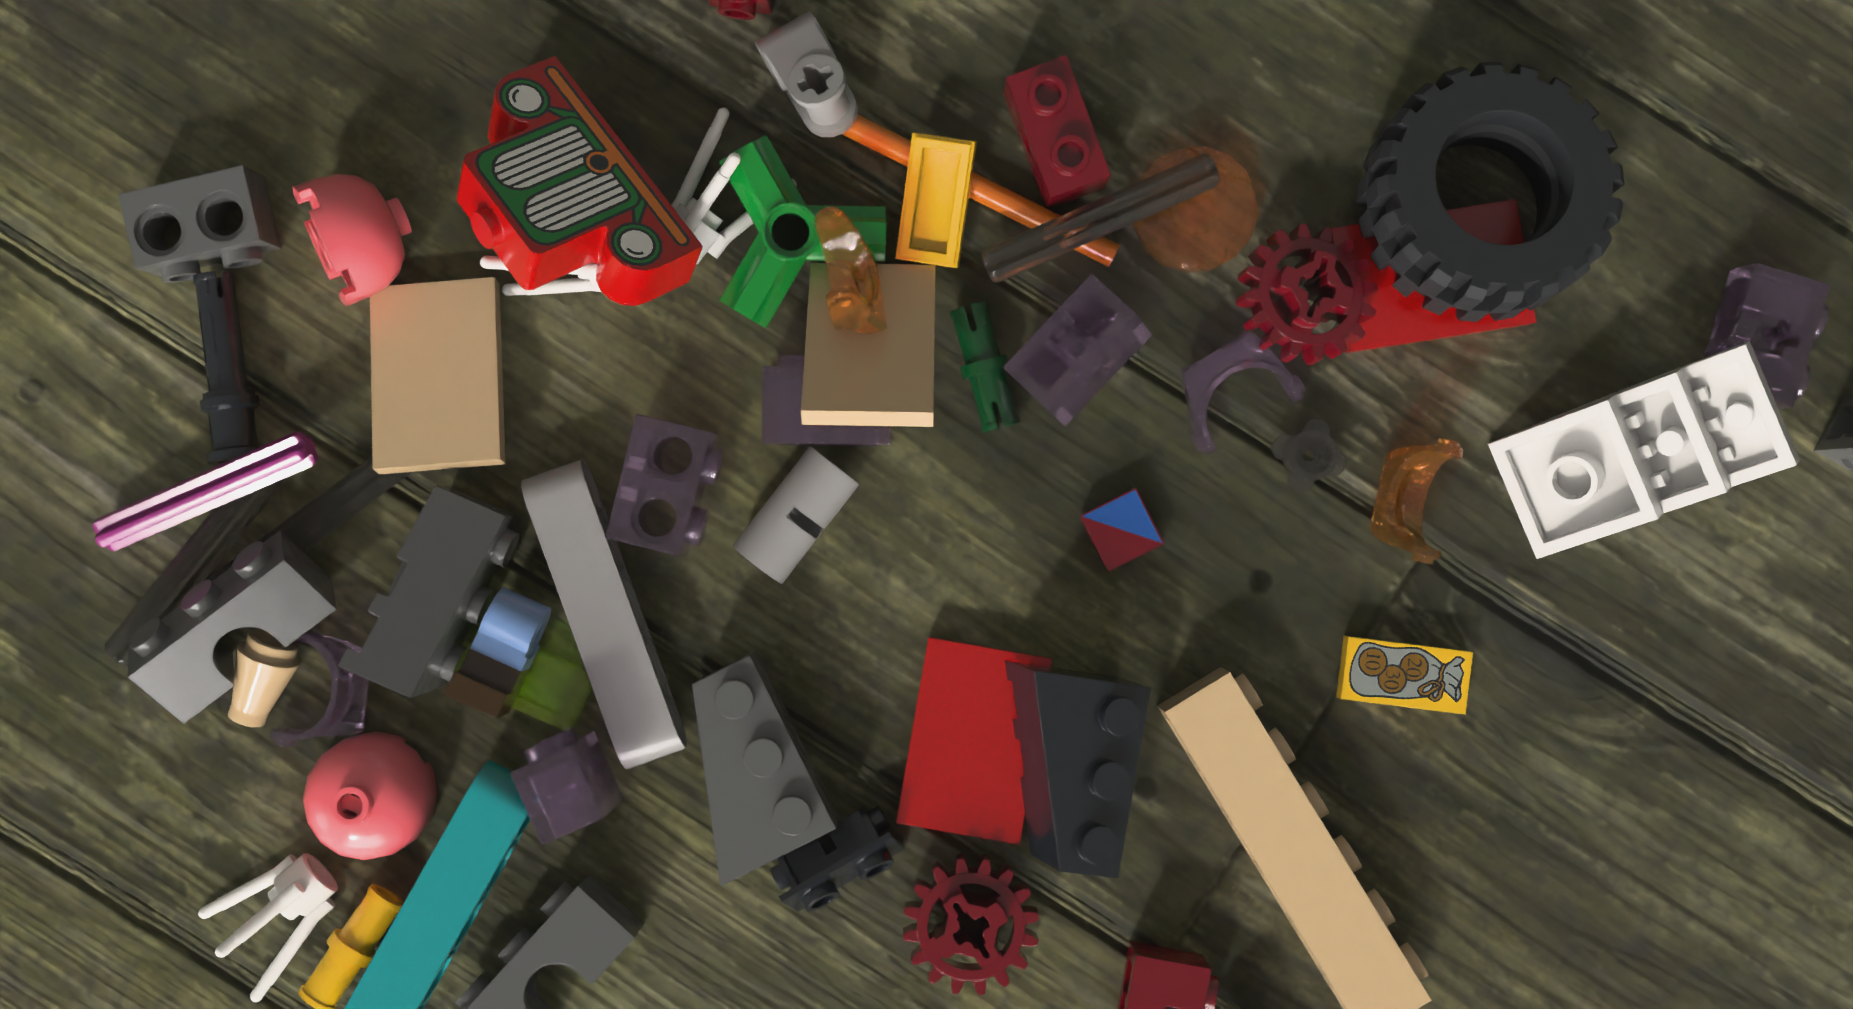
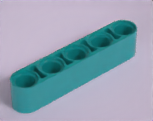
[344,759,545,1009]

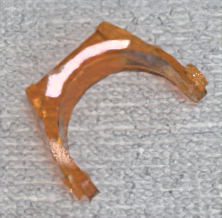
[815,206,887,334]
[1369,438,1463,565]

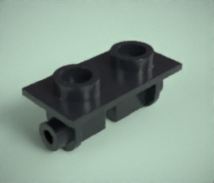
[770,805,905,912]

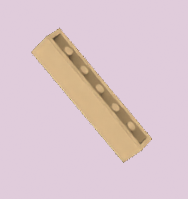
[1157,667,1432,1009]

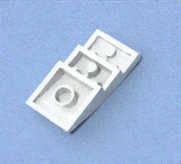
[1488,341,1800,559]

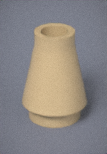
[228,629,301,727]

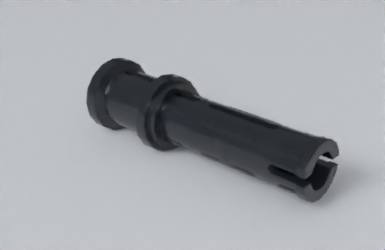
[193,271,261,465]

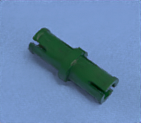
[949,301,1021,433]

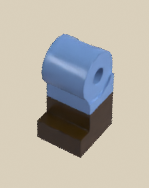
[443,587,551,719]

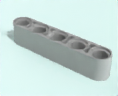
[521,459,688,769]

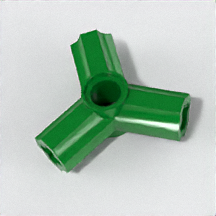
[719,135,886,329]

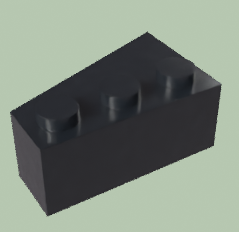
[1005,660,1151,878]

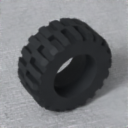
[1356,61,1625,322]

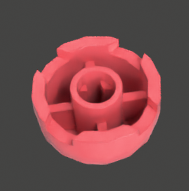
[292,174,412,306]
[303,731,438,860]

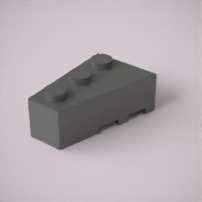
[338,485,520,698]
[692,650,840,886]

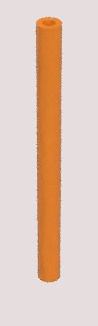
[842,115,1120,267]

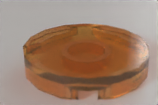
[1132,146,1258,273]

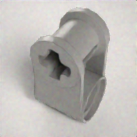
[755,10,858,137]

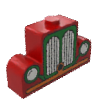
[457,56,703,306]

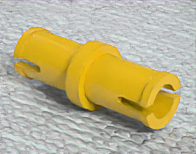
[298,884,404,1009]

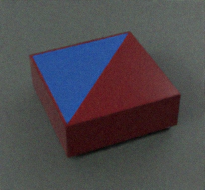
[1079,488,1164,572]

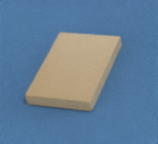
[801,263,936,427]
[370,277,505,474]

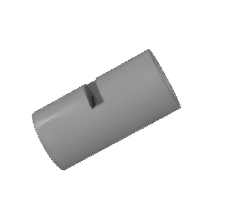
[733,446,860,584]

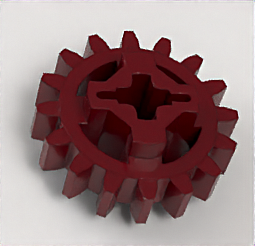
[1236,224,1378,365]
[903,853,1039,995]

